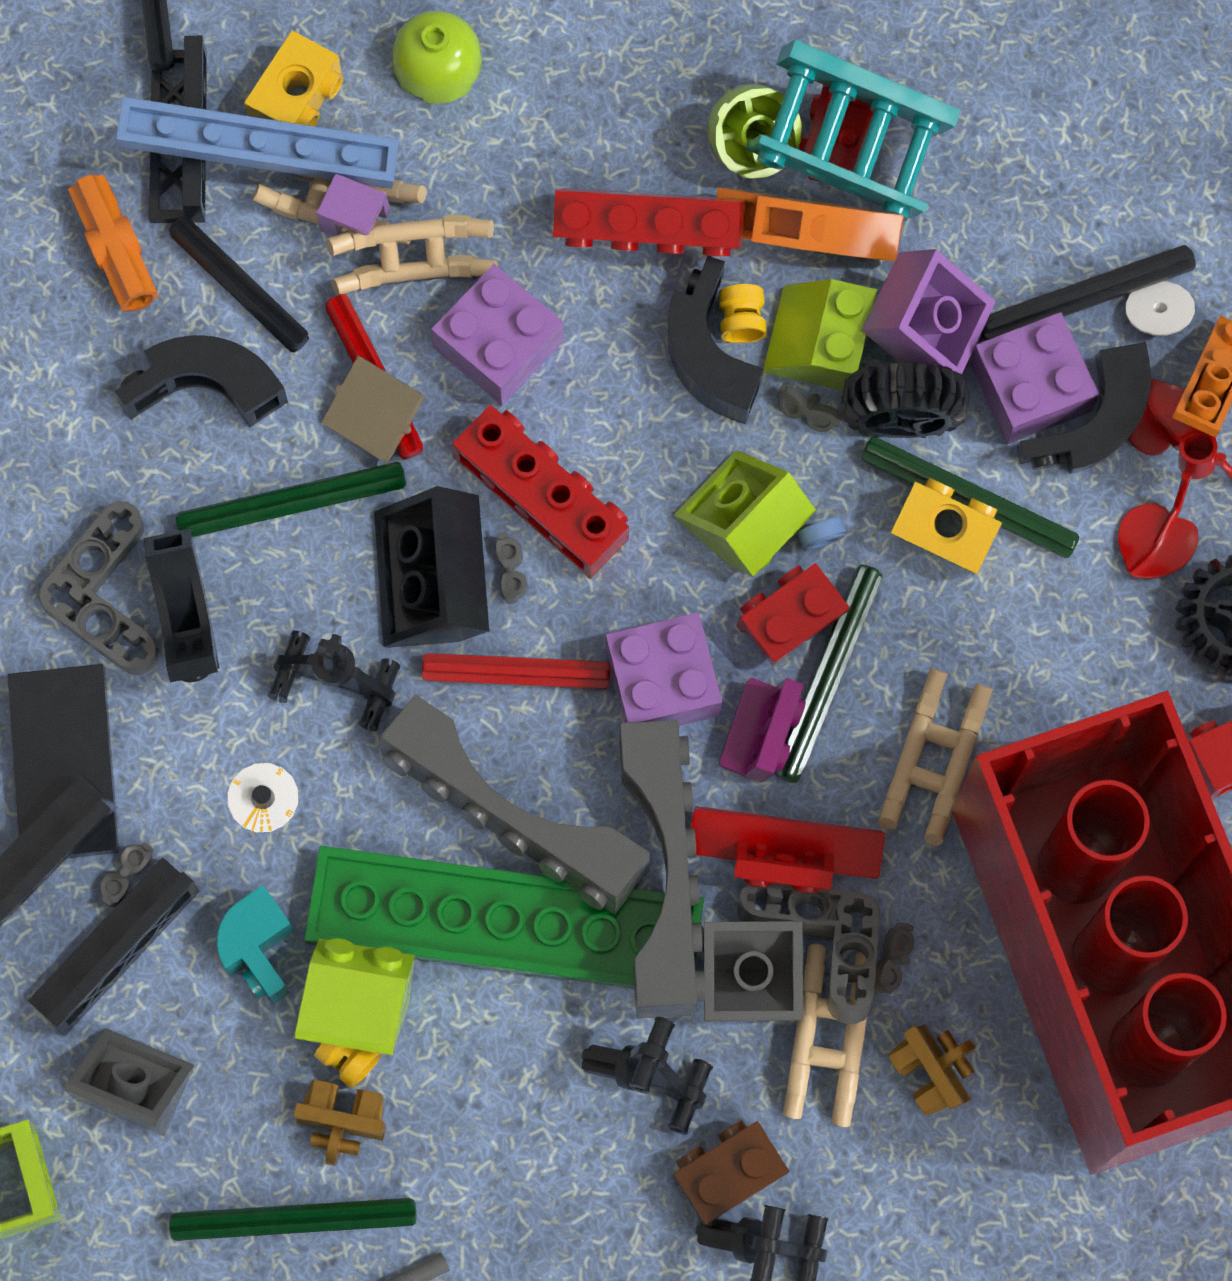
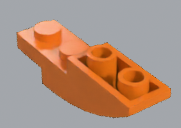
[717,187,904,261]
[1172,315,1232,438]

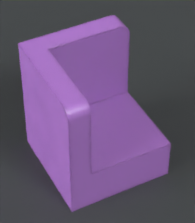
[316,174,390,236]

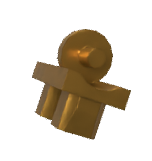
[888,1024,976,1116]
[293,1079,387,1166]

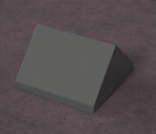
[702,921,803,1021]
[65,1028,194,1136]

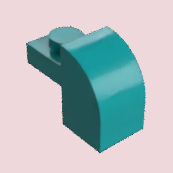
[217,885,294,1004]

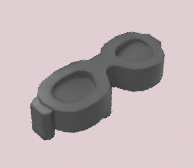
[777,382,844,432]
[495,532,528,604]
[100,842,154,907]
[875,923,914,994]

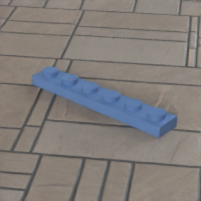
[116,97,399,189]

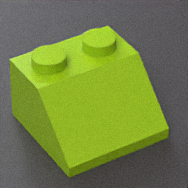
[763,279,877,391]
[673,450,816,577]
[295,938,415,1056]

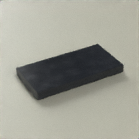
[8,664,119,859]

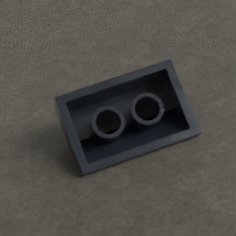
[374,486,490,648]

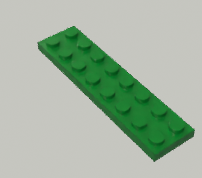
[304,846,704,989]

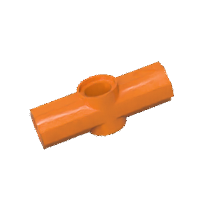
[68,174,159,312]

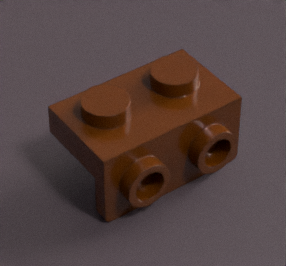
[672,1120,790,1226]

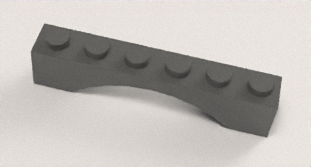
[380,694,650,915]
[619,720,706,1019]

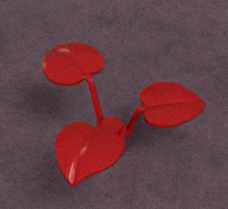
[1118,378,1232,579]

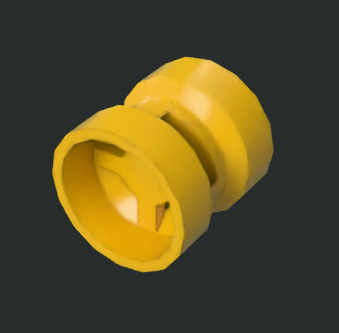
[718,284,767,343]
[314,1043,383,1089]

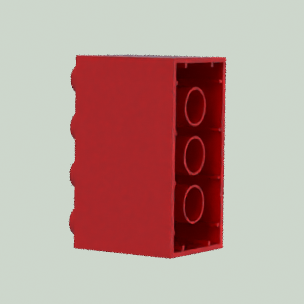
[951,690,1232,1175]

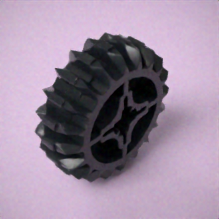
[841,361,969,438]
[1175,555,1232,681]

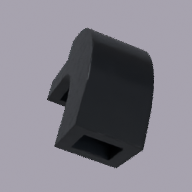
[668,256,764,425]
[115,335,288,428]
[1016,342,1151,474]
[144,528,220,683]

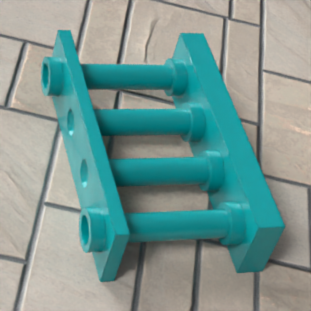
[746,39,961,221]

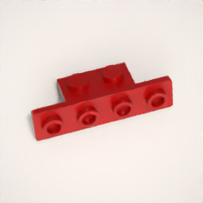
[691,806,885,893]

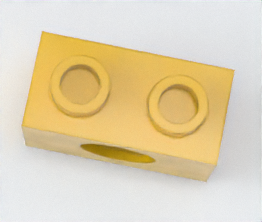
[244,30,344,127]
[891,478,1002,574]

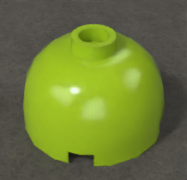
[392,10,482,104]
[707,84,802,179]

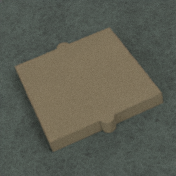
[321,356,425,463]

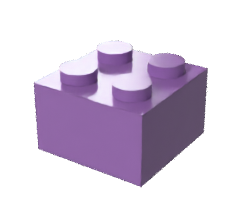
[862,249,996,374]
[431,264,564,406]
[969,312,1099,445]
[605,612,722,726]

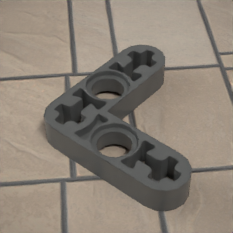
[39,501,158,675]
[738,882,880,1024]

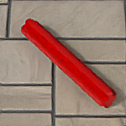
[325,294,423,460]
[422,653,610,690]

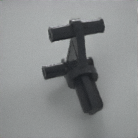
[268,630,401,731]
[581,1016,713,1135]
[695,1205,829,1281]

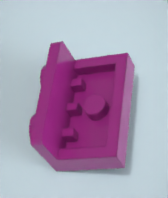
[718,678,806,783]

